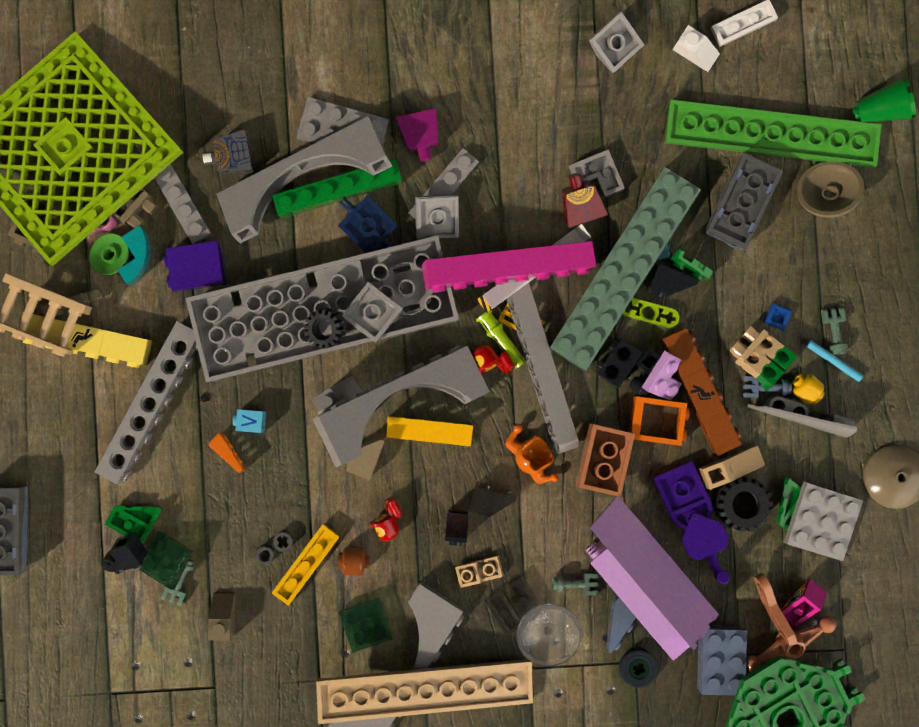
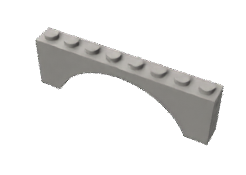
[216,116,392,243]
[313,345,490,467]
[327,581,464,727]

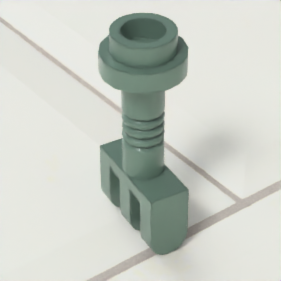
[821,307,848,355]
[161,557,194,606]
[552,573,599,595]

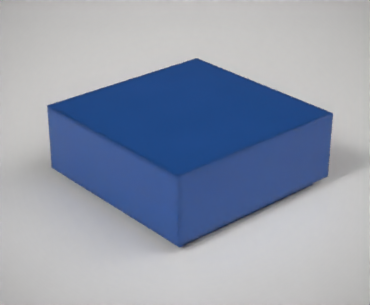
[763,303,792,331]

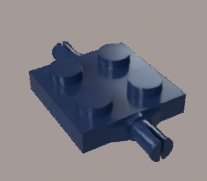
[337,195,398,253]

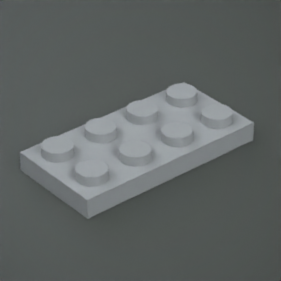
[296,97,390,144]

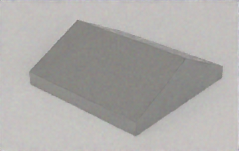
[589,11,644,73]

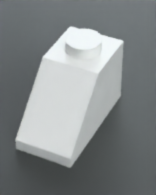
[673,25,720,72]

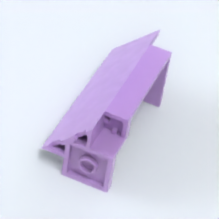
[584,496,719,661]

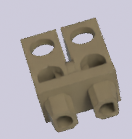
[91,165,158,228]

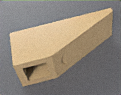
[698,445,765,490]

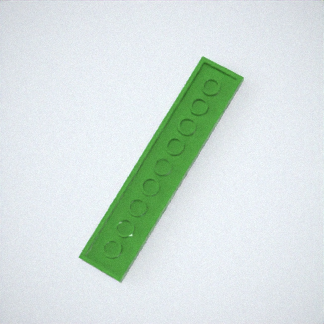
[665,100,882,168]

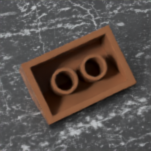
[575,423,635,497]

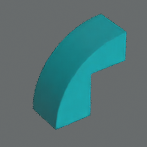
[118,225,151,286]

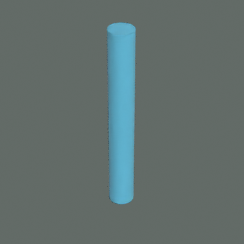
[806,339,864,382]

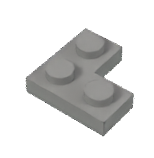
[569,149,625,198]

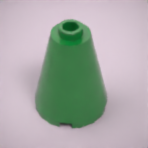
[852,77,916,122]

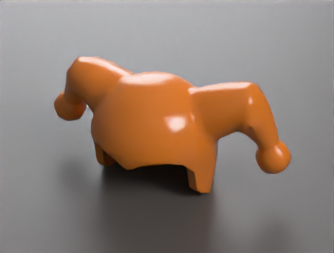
[505,424,559,484]

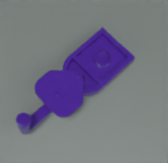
[652,461,730,584]

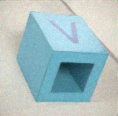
[233,409,266,433]

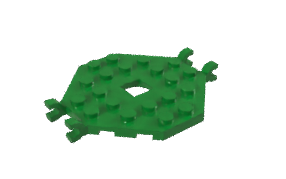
[726,656,866,727]

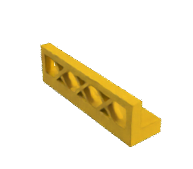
[386,416,473,446]

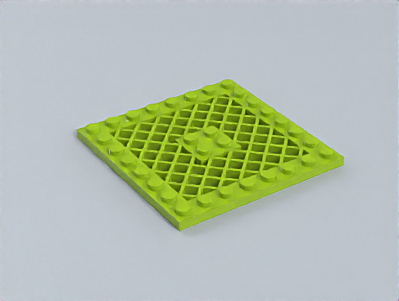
[0,31,183,266]

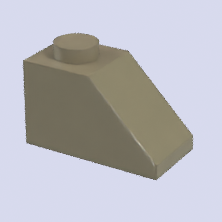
[346,435,387,480]
[208,593,235,641]

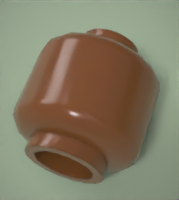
[338,547,369,576]

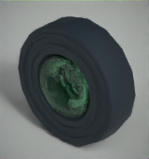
[619,648,658,688]

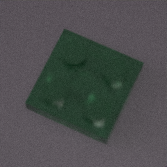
[139,532,193,590]
[338,597,393,653]

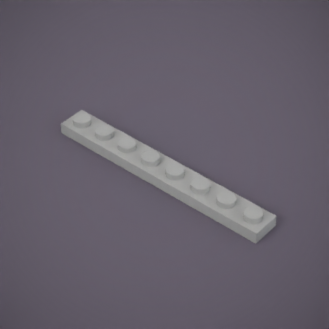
[113,88,212,244]

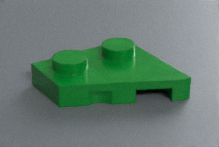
[668,249,713,281]
[776,477,801,531]
[104,505,164,544]

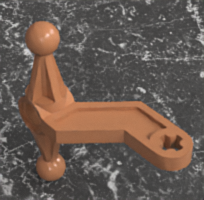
[746,573,837,672]

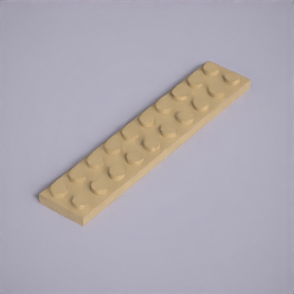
[316,659,533,724]

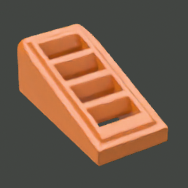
[208,432,246,473]

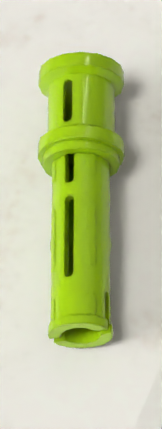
[475,310,526,369]

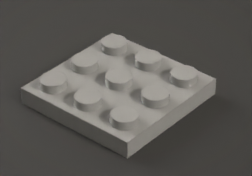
[784,481,863,561]

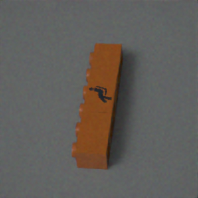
[660,328,742,456]

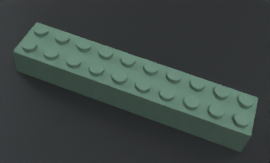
[549,167,701,371]

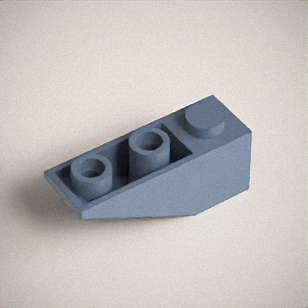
[606,594,636,653]

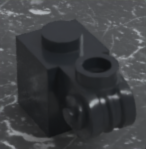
[629,348,661,397]
[101,533,148,574]

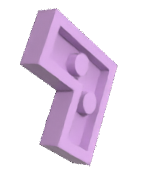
[642,350,682,401]

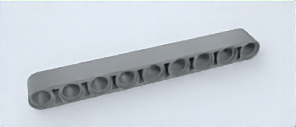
[507,283,579,454]

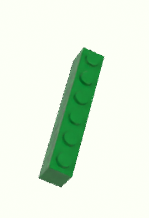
[272,159,403,219]

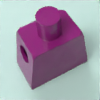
[396,108,438,162]

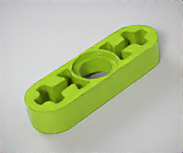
[622,298,680,328]

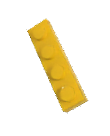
[272,523,340,606]

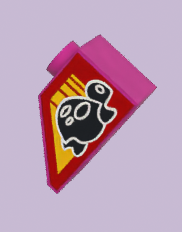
[780,579,827,628]

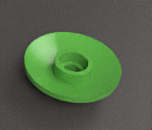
[89,234,129,275]

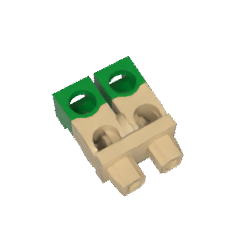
[729,326,798,391]

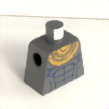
[202,130,255,174]

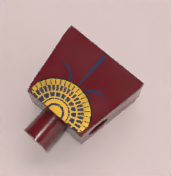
[561,173,608,228]

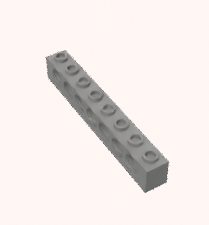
[95,321,198,484]

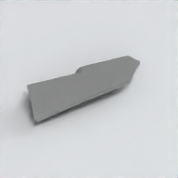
[747,396,858,438]

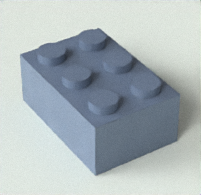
[697,625,747,696]

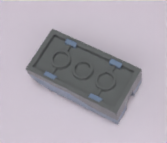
[706,153,783,250]
[0,486,28,575]

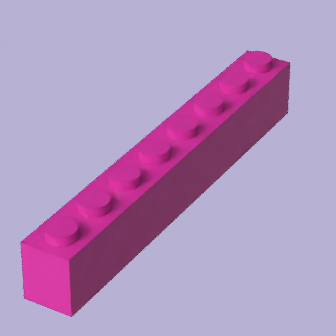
[422,241,596,292]

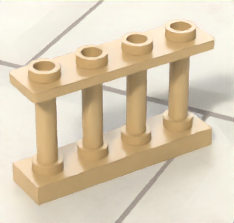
[0,273,92,357]

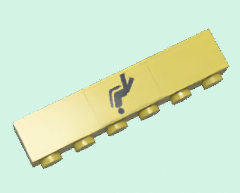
[20,312,152,368]

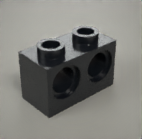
[595,338,643,388]

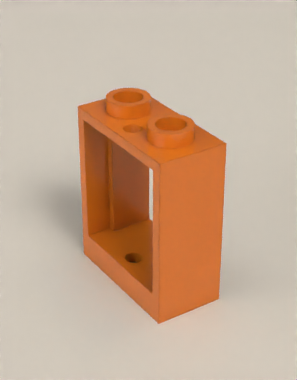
[629,396,690,446]

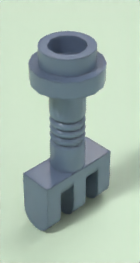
[743,376,792,398]

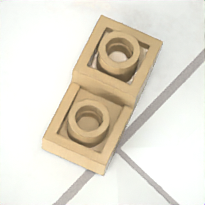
[455,555,504,588]

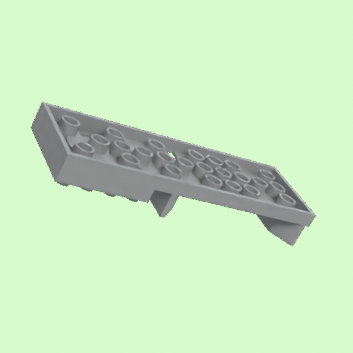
[185,235,459,382]

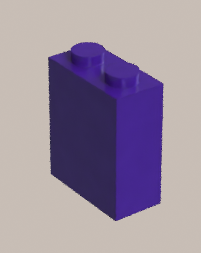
[164,241,227,293]

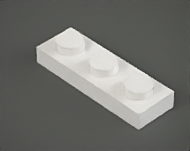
[710,0,778,47]

